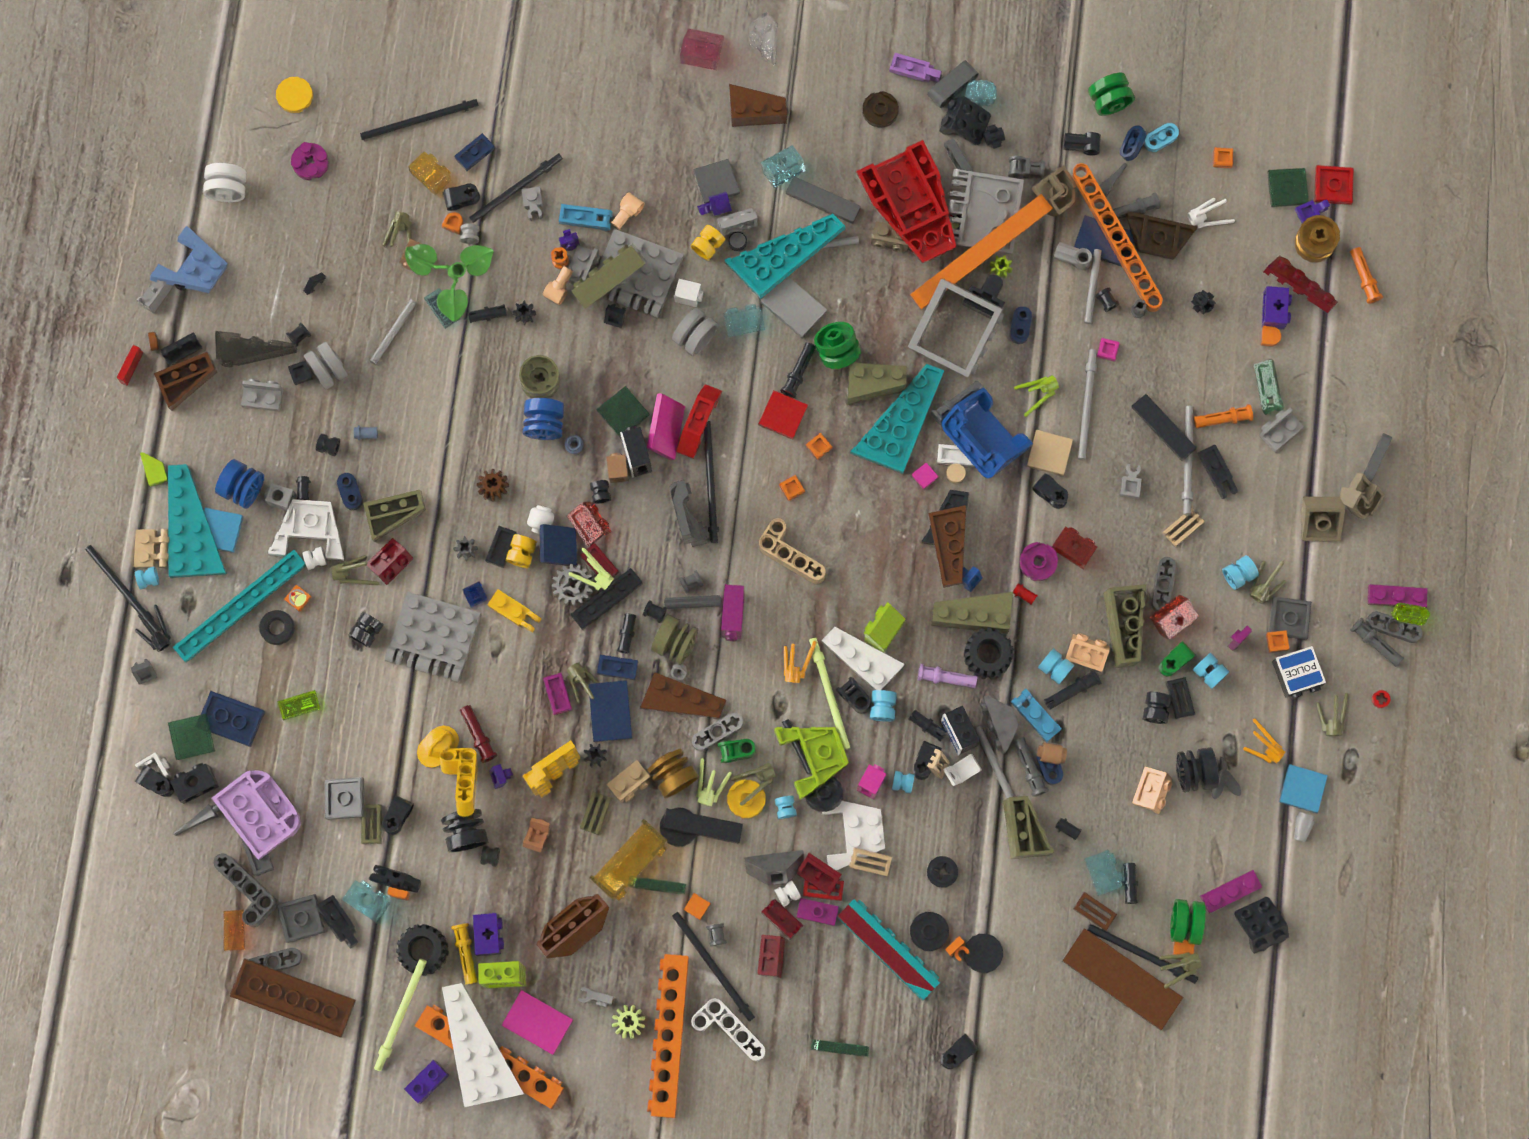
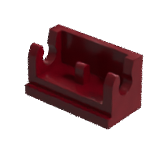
[797,853,842,896]
[761,899,804,940]
[757,935,785,978]

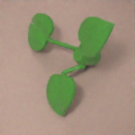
[405,244,494,322]

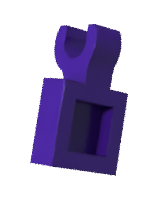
[697,192,732,216]
[1295,200,1330,223]
[559,229,580,251]

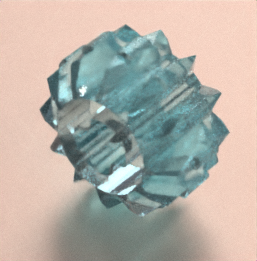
[965,79,997,107]

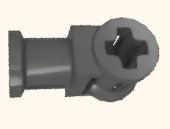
[1008,156,1045,179]

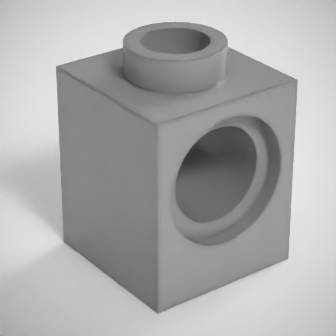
[264,483,296,511]

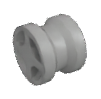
[460,224,479,244]

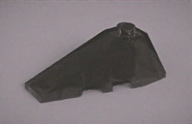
[215,331,297,367]

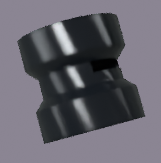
[316,433,340,456]
[590,480,611,504]

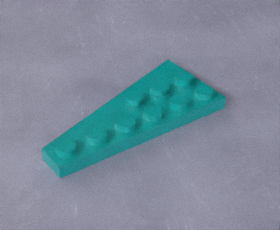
[725,214,846,299]
[850,364,944,474]
[168,464,227,578]

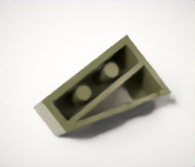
[847,363,907,405]

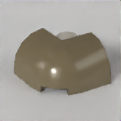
[1032,165,1077,217]
[1340,472,1385,520]

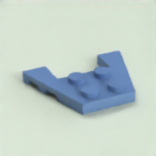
[150,226,228,293]

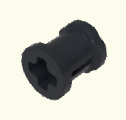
[1095,287,1119,312]
[286,323,311,347]
[643,600,667,623]

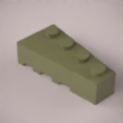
[572,243,646,309]
[1103,584,1146,668]
[931,592,1013,634]

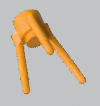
[784,641,817,683]
[1243,718,1286,764]

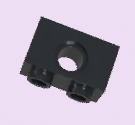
[170,763,219,804]

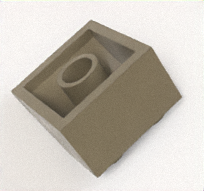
[1301,496,1345,541]

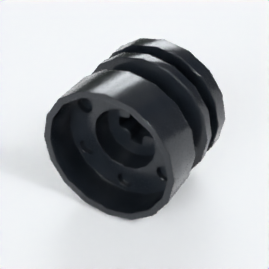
[1176,747,1219,793]
[441,809,489,853]

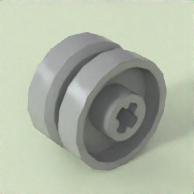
[672,308,719,356]
[303,341,348,390]

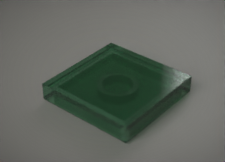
[1267,168,1309,207]
[596,386,650,439]
[168,714,215,760]

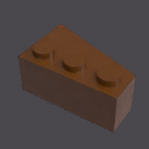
[729,84,787,127]
[154,352,217,411]

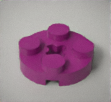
[291,142,329,180]
[1019,542,1058,581]

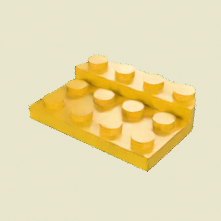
[523,740,581,798]

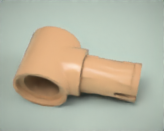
[611,192,645,230]
[543,266,574,305]

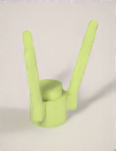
[569,548,614,591]
[696,758,732,807]

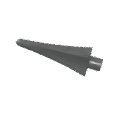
[1099,163,1127,197]
[174,804,221,836]

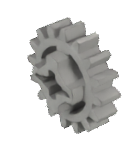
[552,564,593,606]

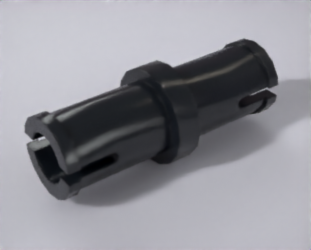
[468,304,507,323]
[617,613,637,654]
[908,710,947,742]
[1122,863,1138,904]

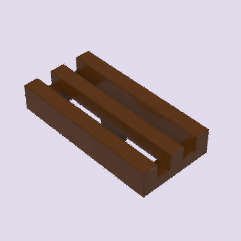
[1073,892,1117,931]

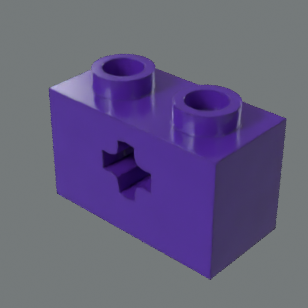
[1262,286,1292,329]
[473,913,504,956]
[404,1060,449,1104]

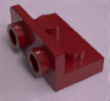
[366,538,413,585]

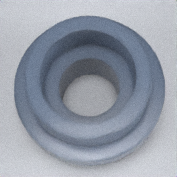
[565,435,584,454]

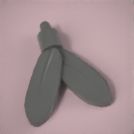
[1211,757,1241,799]

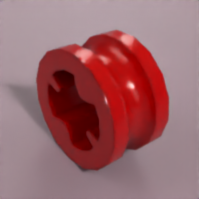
[1372,690,1391,708]

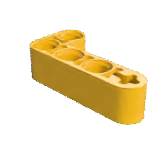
[439,748,478,817]

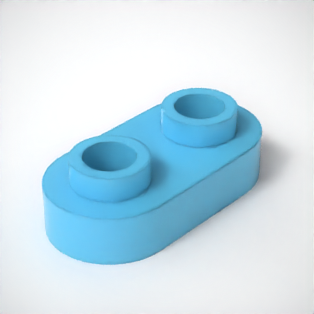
[1144,123,1179,152]

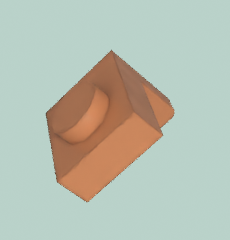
[523,818,550,852]

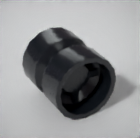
[348,612,384,648]
[1142,691,1172,724]

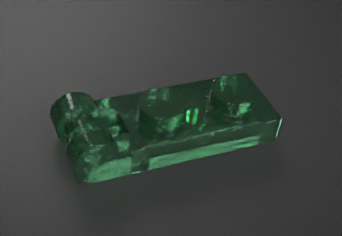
[1254,359,1284,415]

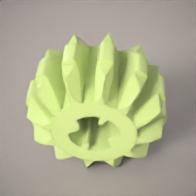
[612,1005,646,1039]

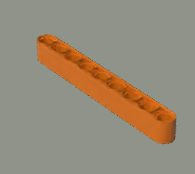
[1073,163,1163,312]
[910,194,1053,310]

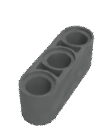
[927,60,979,108]

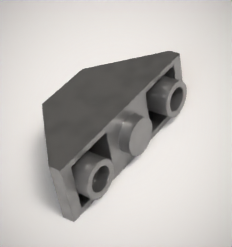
[980,696,1019,754]
[745,850,804,885]

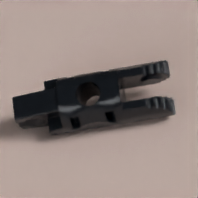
[369,865,421,893]

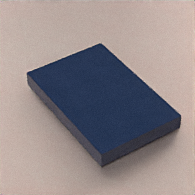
[1074,215,1134,267]
[588,680,632,742]
[196,691,265,747]

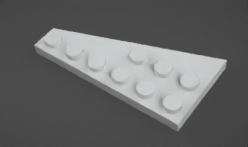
[442,983,524,1107]

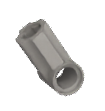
[1054,242,1092,270]

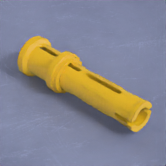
[451,923,478,985]

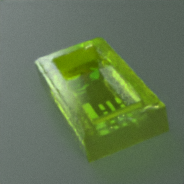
[277,690,321,721]

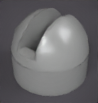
[671,664,687,680]

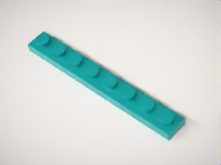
[173,550,306,663]

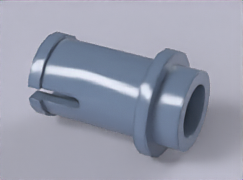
[354,425,378,440]

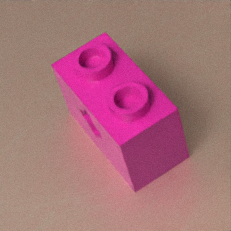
[857,764,886,800]

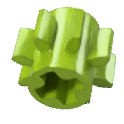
[990,255,1012,279]

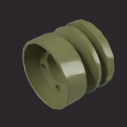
[519,355,560,399]
[651,615,698,665]

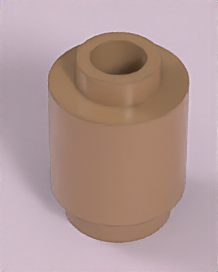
[1037,742,1067,765]

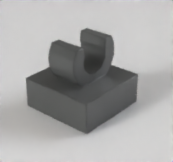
[131,659,157,685]

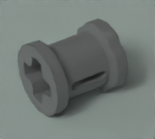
[679,570,703,593]
[706,923,727,946]

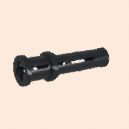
[780,342,816,398]
[1044,669,1102,710]

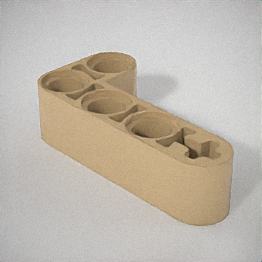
[759,518,826,584]

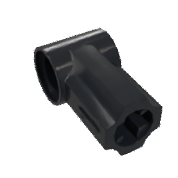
[1063,132,1101,156]

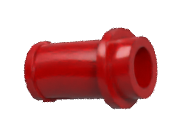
[1013,583,1038,605]

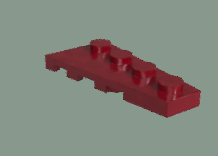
[1263,255,1338,313]

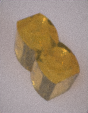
[408,152,451,195]

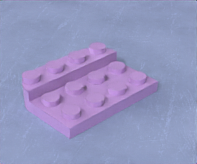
[212,770,301,860]

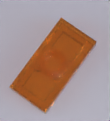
[224,910,245,951]

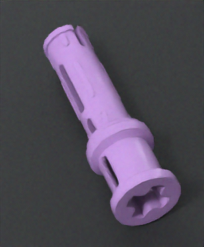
[917,663,977,688]

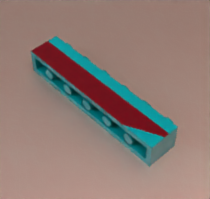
[837,899,940,1001]

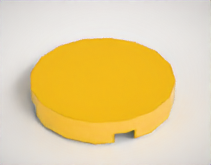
[276,77,313,113]
[727,780,766,819]

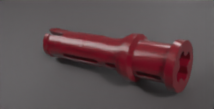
[460,705,498,763]

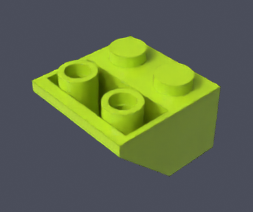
[863,602,906,653]

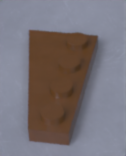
[928,505,967,588]
[640,672,726,719]

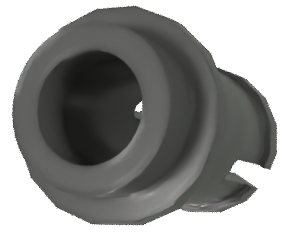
[1131,299,1146,318]

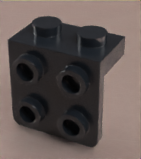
[939,96,991,145]
[1234,897,1289,954]

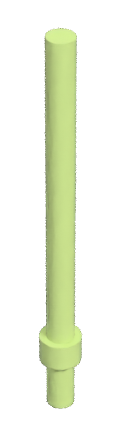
[809,638,850,750]
[374,958,427,1071]

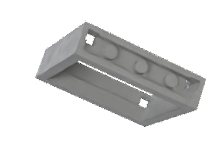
[908,279,1005,377]

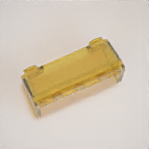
[589,819,667,902]

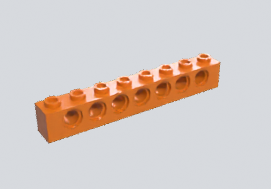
[647,954,689,1118]
[415,1004,565,1109]

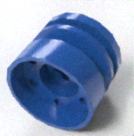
[523,398,564,440]
[215,459,265,509]

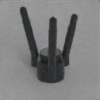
[135,605,171,652]

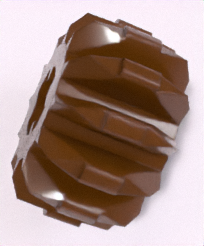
[476,469,509,502]

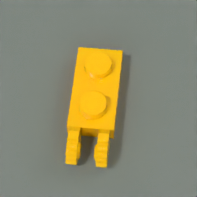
[487,589,542,633]

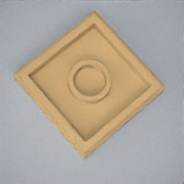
[1026,430,1073,476]

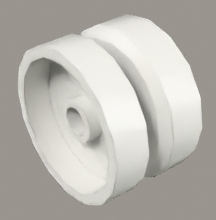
[203,163,247,202]

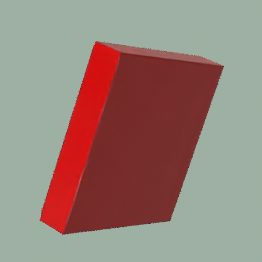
[1314,165,1354,205]
[758,390,808,440]

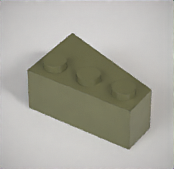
[363,489,426,542]
[1003,796,1055,859]

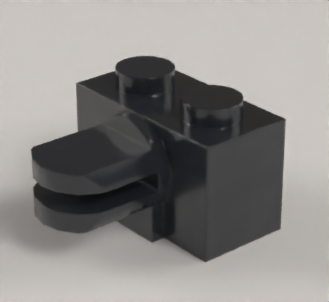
[962,274,1005,319]

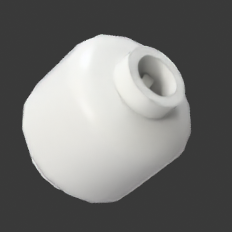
[527,505,554,534]

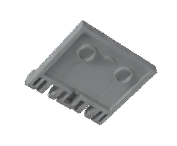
[948,169,1024,254]
[598,229,684,318]
[385,592,481,682]

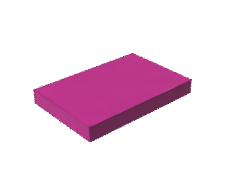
[647,394,685,460]
[502,990,573,1055]

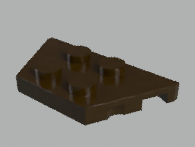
[1126,211,1197,260]

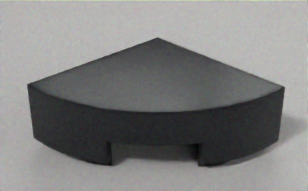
[303,272,326,295]

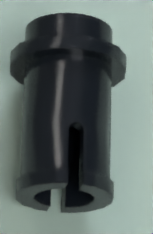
[296,476,311,500]
[1055,818,1082,840]

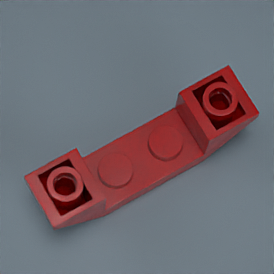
[676,384,723,459]

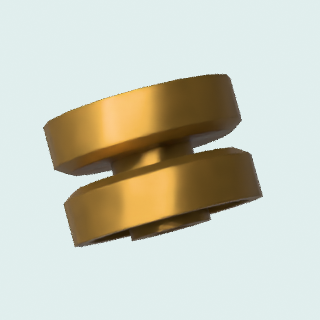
[1294,215,1340,262]

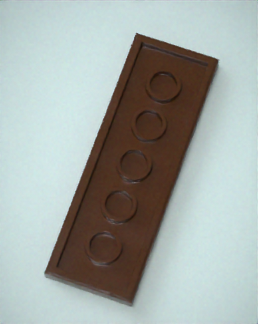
[1062,928,1184,1030]
[229,958,356,1038]

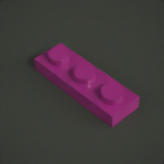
[1368,584,1428,609]
[1200,870,1262,914]

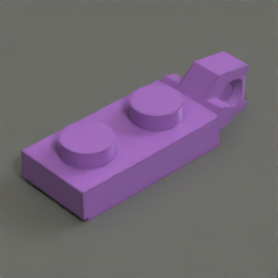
[889,53,942,82]

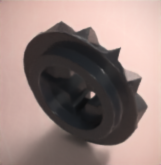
[927,856,958,888]

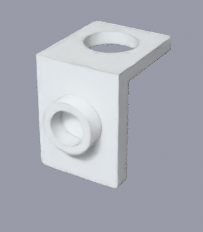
[135,752,172,779]
[943,754,982,786]

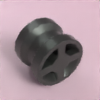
[480,845,500,867]

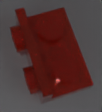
[567,502,611,546]

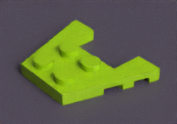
[774,727,849,800]

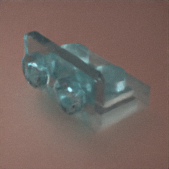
[723,304,765,337]
[1084,850,1124,896]

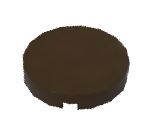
[862,91,899,128]

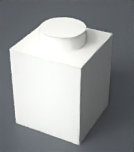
[674,279,704,307]

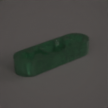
[628,877,686,894]
[811,1040,869,1057]

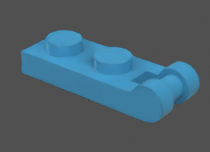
[559,204,613,231]
[1011,689,1061,742]

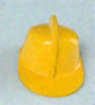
[417,725,459,768]

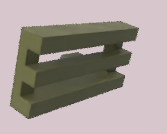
[580,791,612,835]
[361,804,382,844]

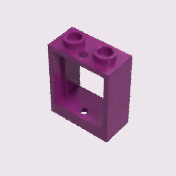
[721,584,745,641]

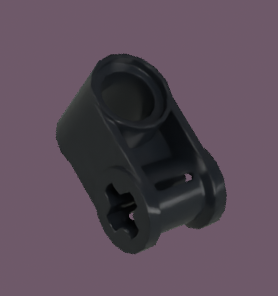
[443,183,480,211]
[1032,473,1068,509]
[836,676,870,714]
[913,741,942,780]
[135,765,174,797]
[382,795,414,835]
[941,1033,979,1069]

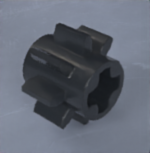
[983,124,1005,149]
[1191,290,1216,315]
[512,300,536,325]
[584,744,607,768]

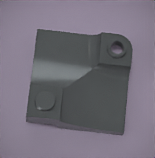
[670,480,709,547]

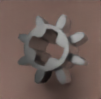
[453,536,478,561]

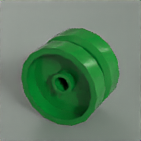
[1088,72,1135,116]
[814,322,861,369]
[1170,899,1206,945]

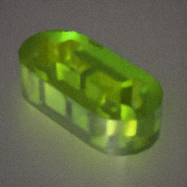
[1392,603,1430,625]

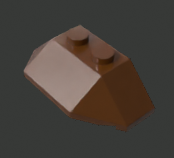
[536,894,609,959]

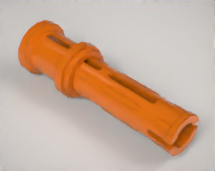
[1350,247,1383,304]
[1194,404,1253,429]

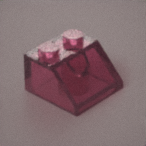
[680,28,724,70]

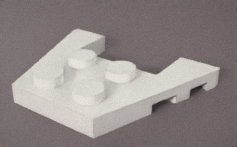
[268,499,344,561]
[822,801,885,871]

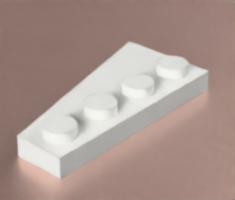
[822,627,905,690]

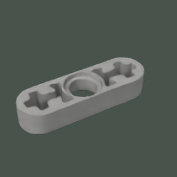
[692,713,743,751]

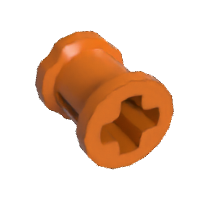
[551,247,569,269]

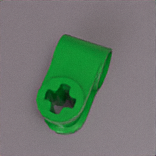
[1159,641,1196,677]
[718,739,756,763]

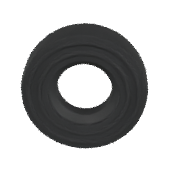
[259,610,295,645]

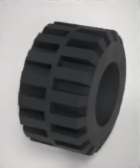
[964,628,1014,679]
[396,924,449,976]

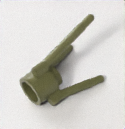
[383,212,412,246]
[331,555,379,585]
[1250,561,1286,604]
[567,662,599,704]
[1316,693,1348,736]
[730,763,775,806]
[1159,952,1201,989]

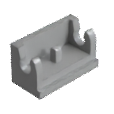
[137,280,174,313]

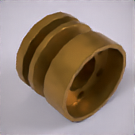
[647,748,699,799]

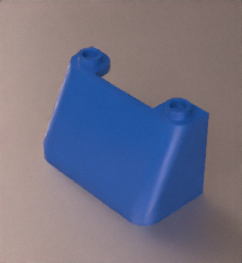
[942,387,1033,478]

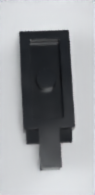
[316,895,358,949]

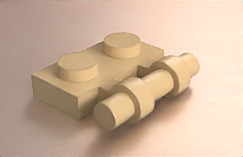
[134,529,169,568]

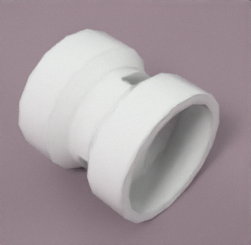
[303,547,327,570]
[774,880,801,907]

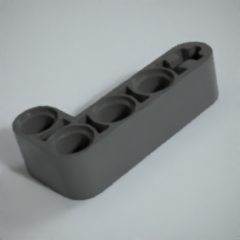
[213,853,277,927]

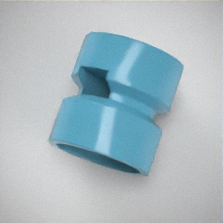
[1222,555,1259,590]
[1038,648,1075,684]
[1192,652,1229,689]
[870,690,897,722]

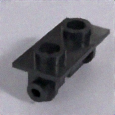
[161,332,202,366]

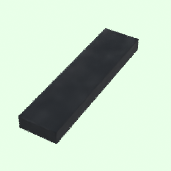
[1132,394,1196,461]
[570,568,643,630]
[662,808,743,844]

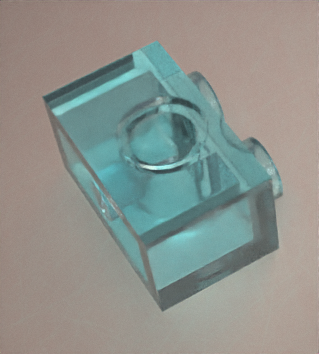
[760,145,806,188]
[342,880,390,923]

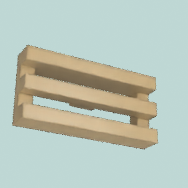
[1163,508,1205,547]
[927,749,950,779]
[849,847,892,876]

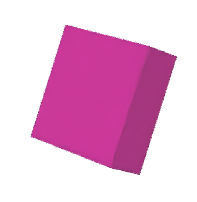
[1096,338,1120,362]
[911,463,938,490]

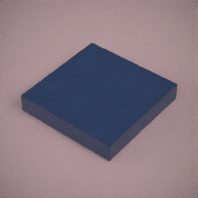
[540,524,577,567]

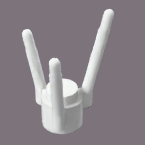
[1188,198,1235,229]

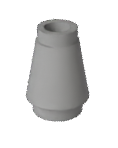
[1294,812,1315,842]

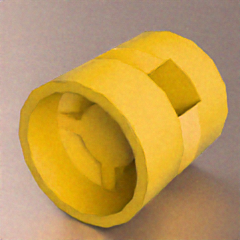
[690,225,725,261]
[506,534,537,568]

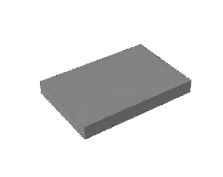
[760,277,827,338]

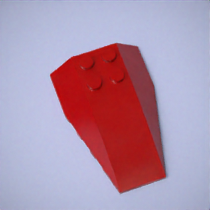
[856,140,957,263]

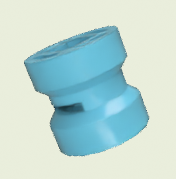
[135,566,160,590]
[892,771,915,793]
[775,796,797,819]

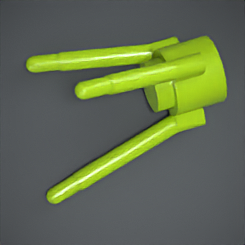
[1014,375,1059,417]

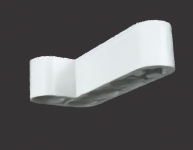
[691,998,765,1061]

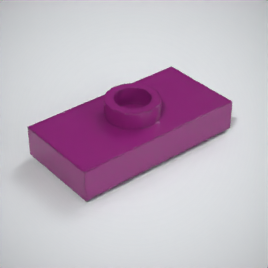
[1228,626,1252,651]
[543,673,572,716]
[796,898,839,926]

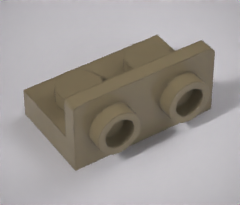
[871,221,908,252]

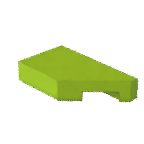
[140,452,168,487]

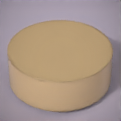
[946,464,966,484]

